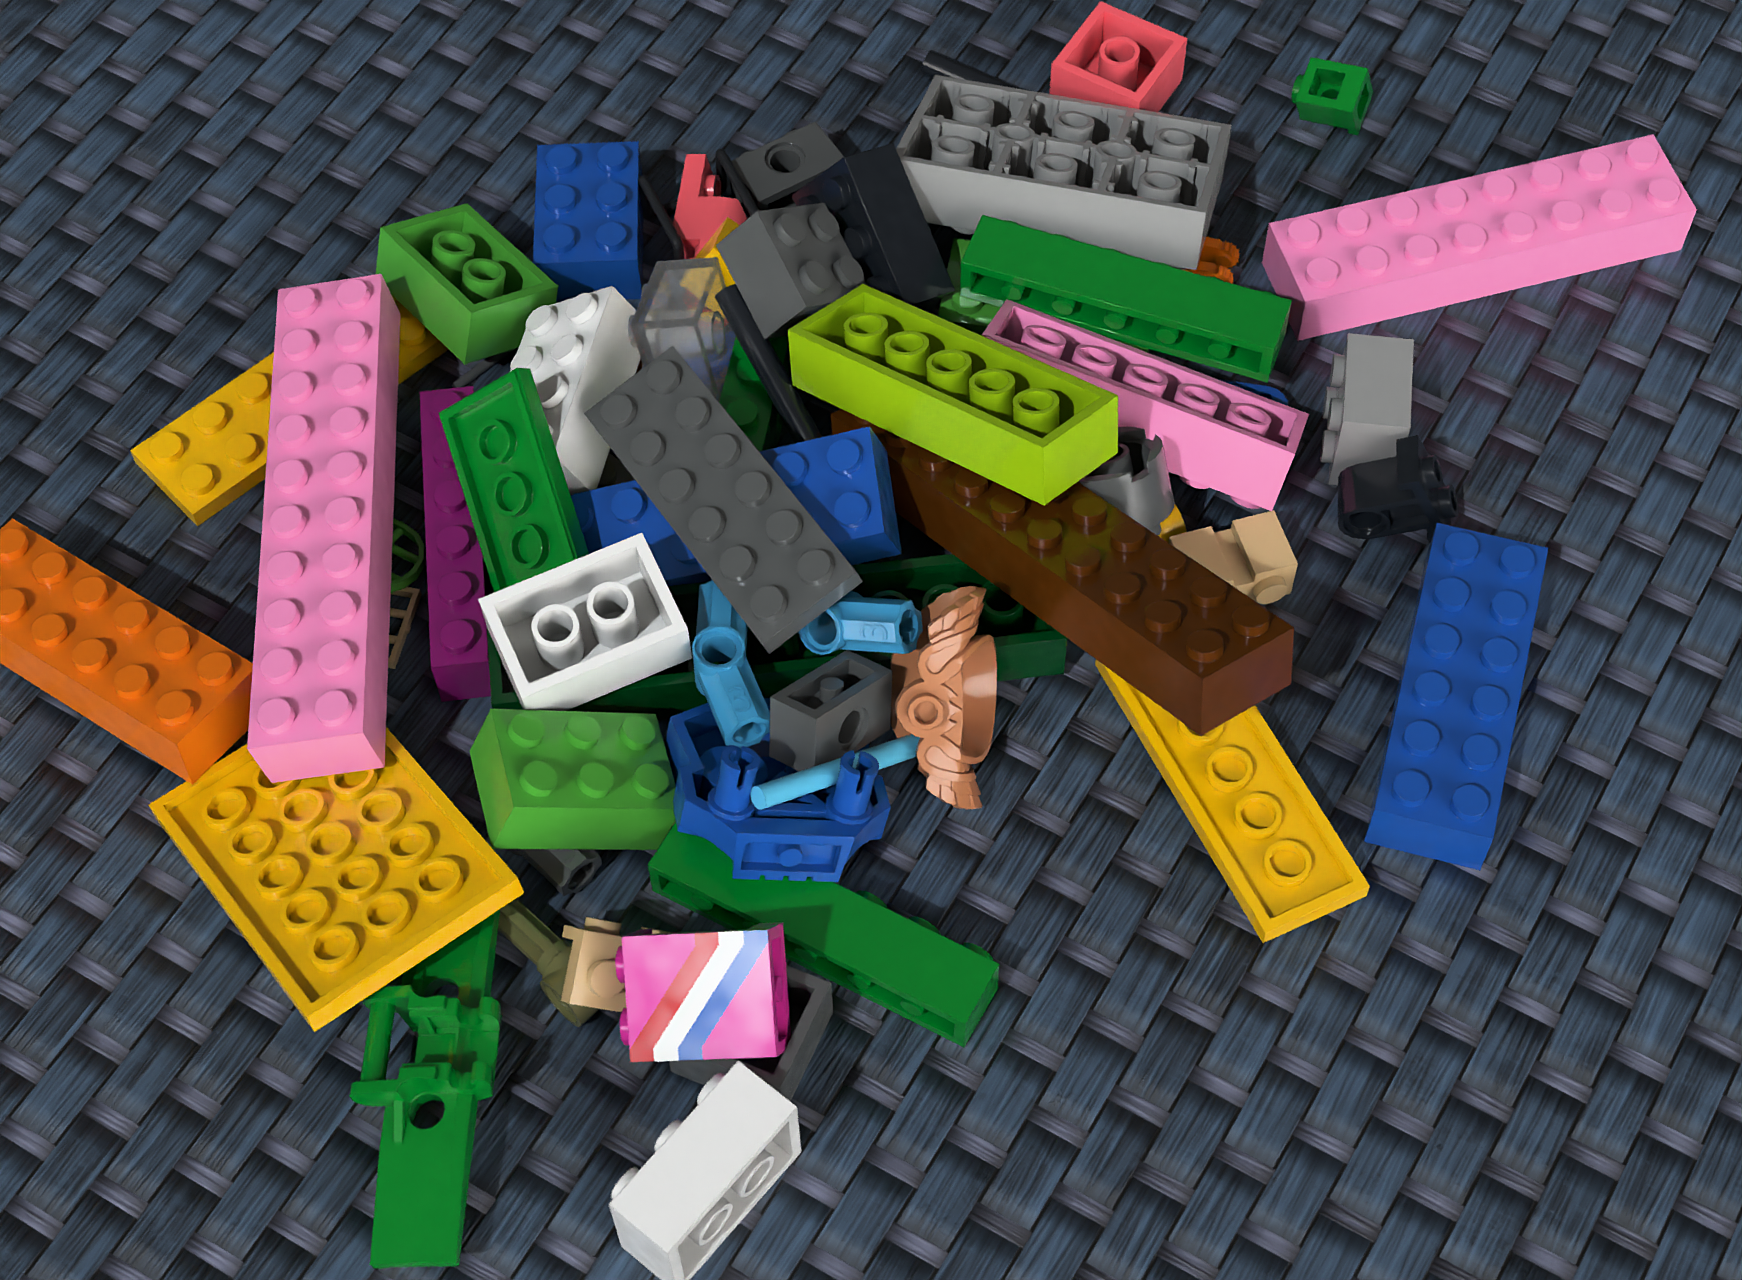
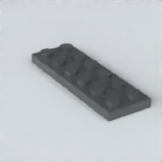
[584,345,863,654]

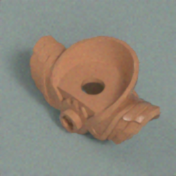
[890,586,997,810]

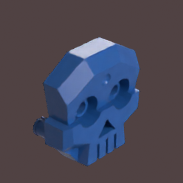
[665,698,891,882]

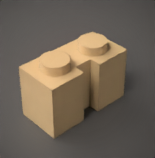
[1168,510,1298,604]

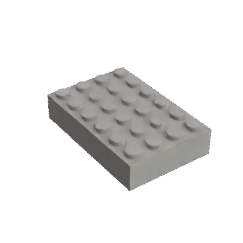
[896,75,1232,270]

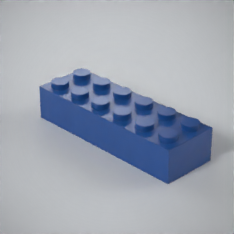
[571,426,902,586]
[1364,523,1549,870]

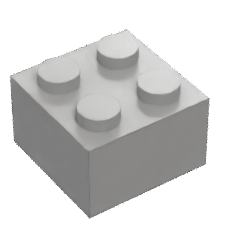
[1320,333,1414,485]

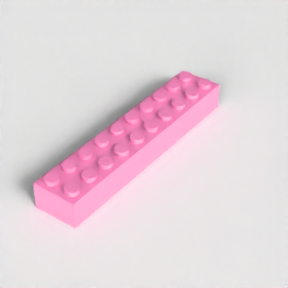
[247,274,400,783]

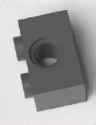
[730,121,844,218]
[769,650,893,772]

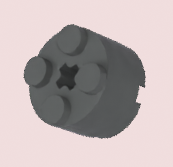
[1078,427,1175,535]

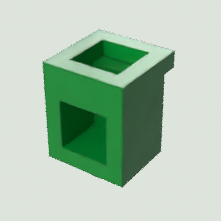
[1292,57,1373,136]

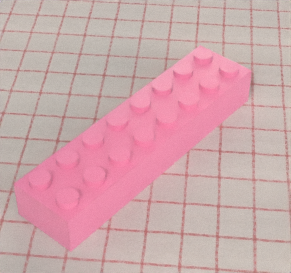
[1262,134,1697,341]

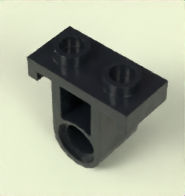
[1338,435,1459,543]

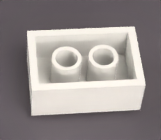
[478,533,692,711]
[609,1061,802,1280]

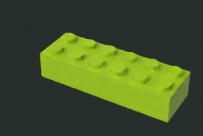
[788,284,1118,506]

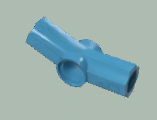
[692,580,770,749]
[798,591,923,655]

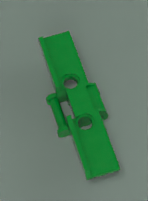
[350,909,502,1268]

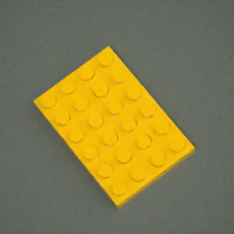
[148,727,524,1032]

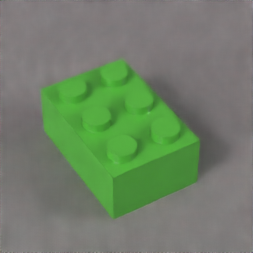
[376,203,558,364]
[469,709,676,850]

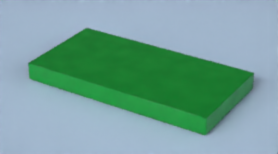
[439,368,589,592]

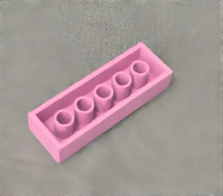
[982,299,1309,511]

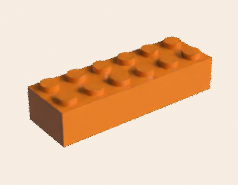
[0,518,253,785]

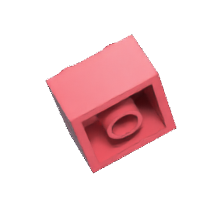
[1050,1,1187,112]

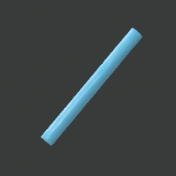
[750,734,920,810]

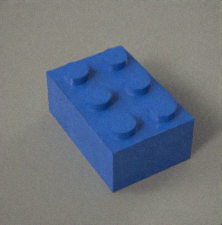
[533,141,644,302]

